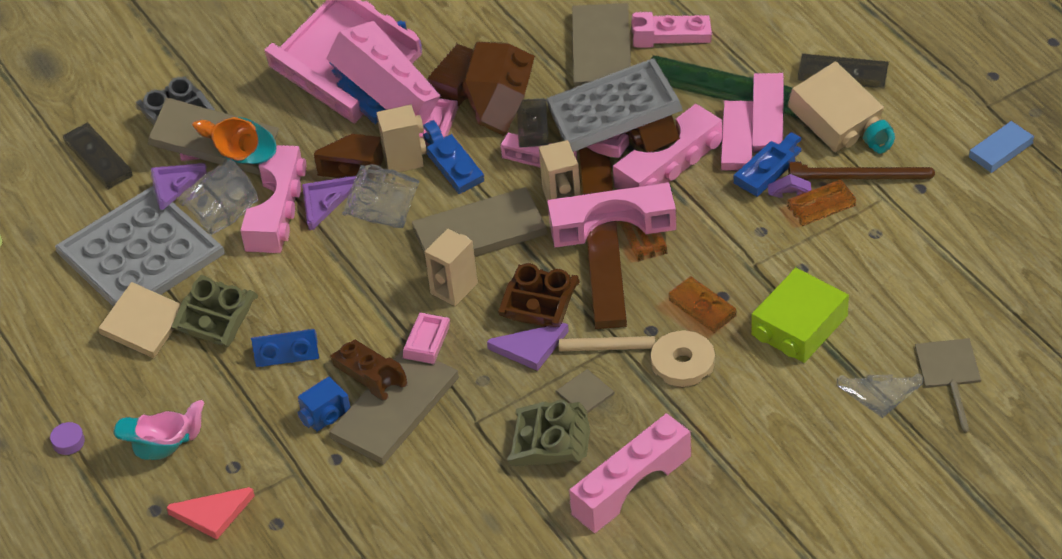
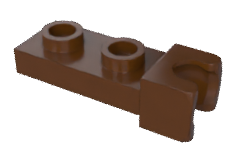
[330,339,407,400]

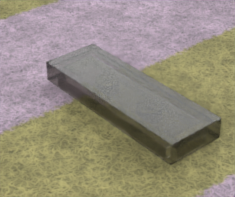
[798,54,889,89]
[517,98,549,148]
[63,122,133,189]

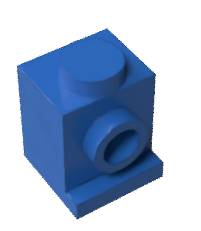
[297,376,350,432]

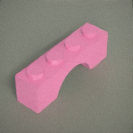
[613,104,723,190]
[241,145,306,253]
[547,182,676,248]
[569,413,691,533]

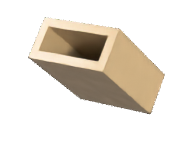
[788,61,884,153]

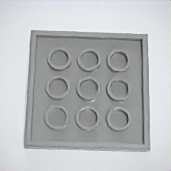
[546,58,683,152]
[55,186,225,307]

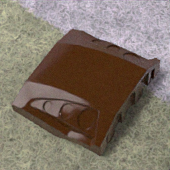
[498,263,580,327]

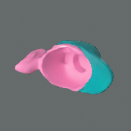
[114,400,204,460]

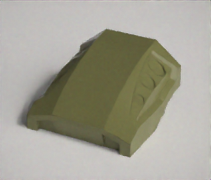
[172,275,259,347]
[507,400,590,466]

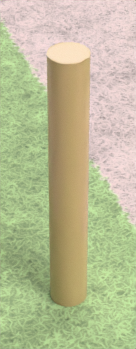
[559,336,655,352]

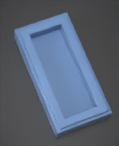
[969,121,1034,173]

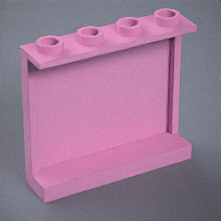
[265,0,421,124]

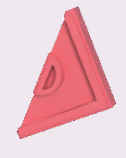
[166,487,255,539]

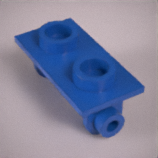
[251,329,319,367]

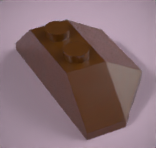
[463,42,535,136]

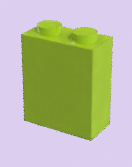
[751,267,849,363]

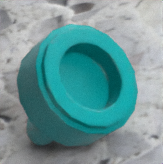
[863,120,895,154]

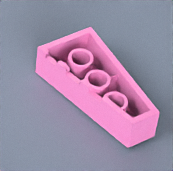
[326,21,440,124]

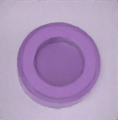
[50,422,85,455]

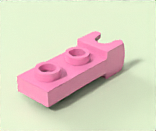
[631,12,712,48]

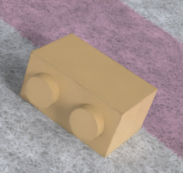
[377,104,427,174]
[539,140,580,200]
[424,229,478,306]

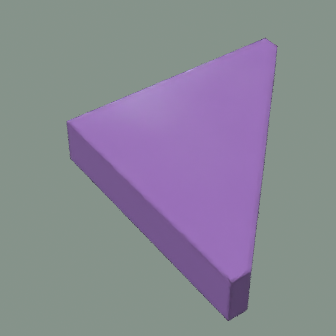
[151,163,206,210]
[302,176,358,230]
[487,323,569,371]

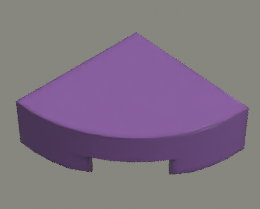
[768,174,812,198]

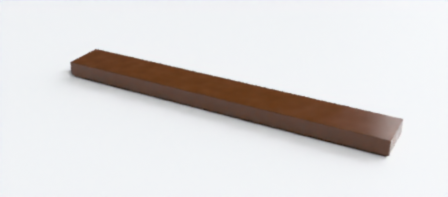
[579,147,627,329]

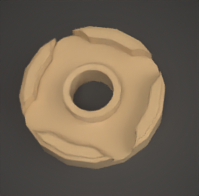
[650,330,715,387]

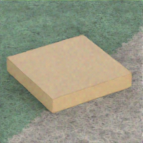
[99,282,181,358]

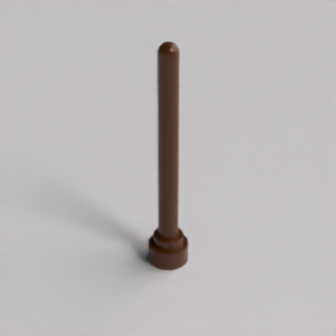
[788,162,935,181]

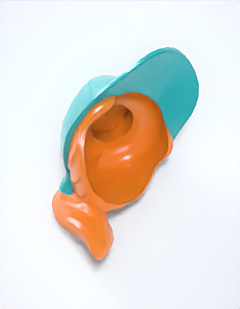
[192,117,277,164]

